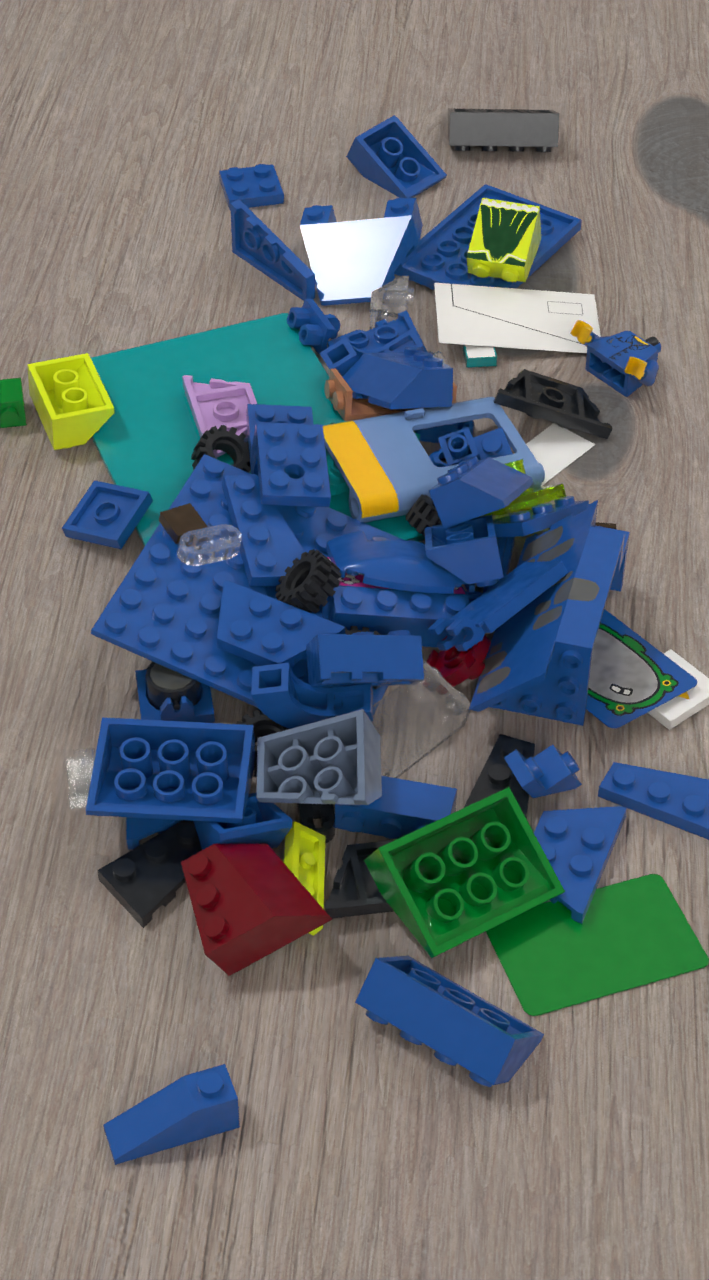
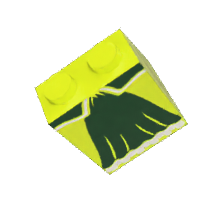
[466,198,541,282]

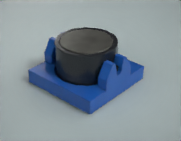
[135,661,215,723]

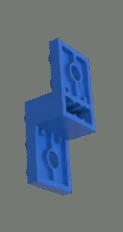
[246,404,331,507]

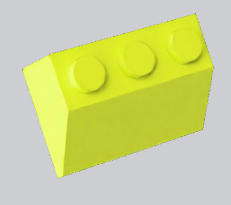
[27,353,115,450]

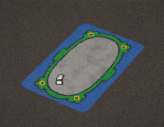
[586,609,697,728]

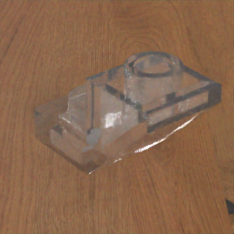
[370,275,414,329]
[66,748,96,809]

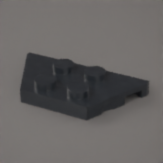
[494,369,612,439]
[324,840,394,919]

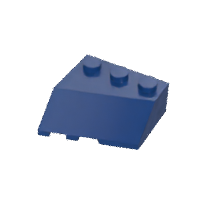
[342,347,453,410]

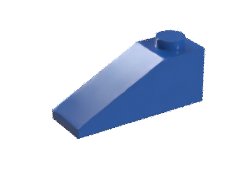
[103,1064,240,1165]

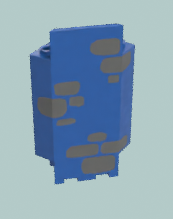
[469,500,630,726]

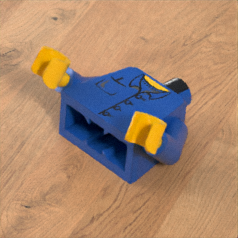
[570,320,661,397]

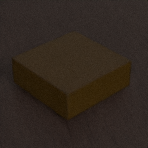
[159,503,208,544]

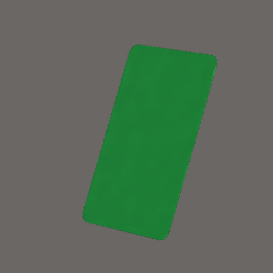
[486,874,709,1016]

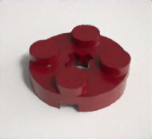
[424,635,491,693]

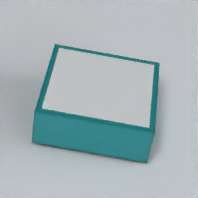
[462,345,497,368]

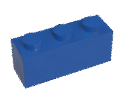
[335,776,457,839]

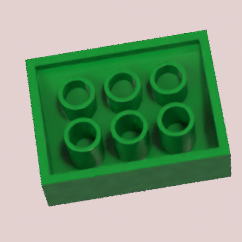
[364,787,565,958]

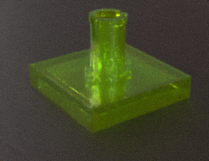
[483,459,566,516]

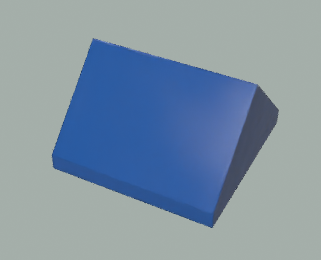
[194,792,292,850]

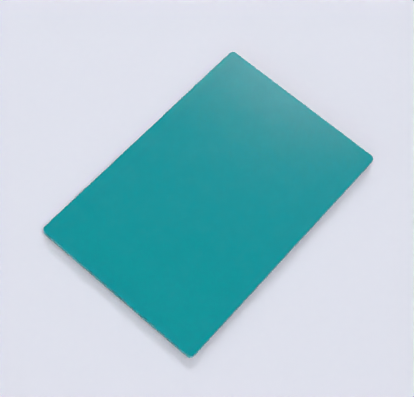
[91,313,425,547]

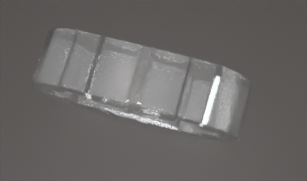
[177,524,242,566]

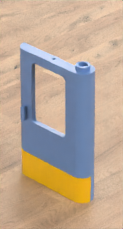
[323,397,545,523]

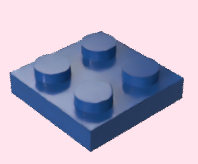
[219,164,284,210]
[62,480,153,549]

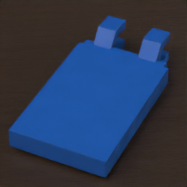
[428,561,568,651]

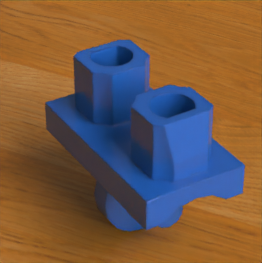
[287,299,341,355]

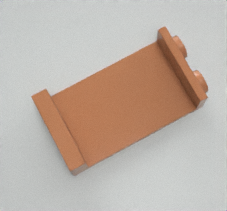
[325,368,457,421]

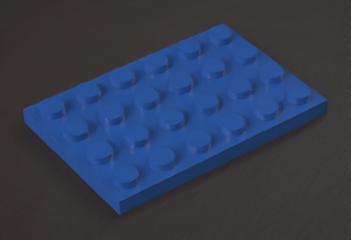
[394,184,582,290]

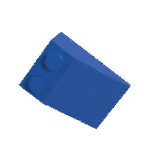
[346,115,447,199]

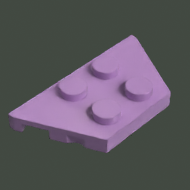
[182,375,257,458]

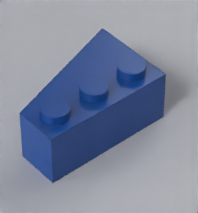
[306,630,424,688]

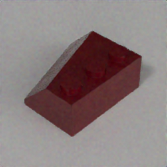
[181,844,333,976]

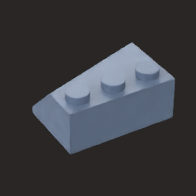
[256,709,382,805]

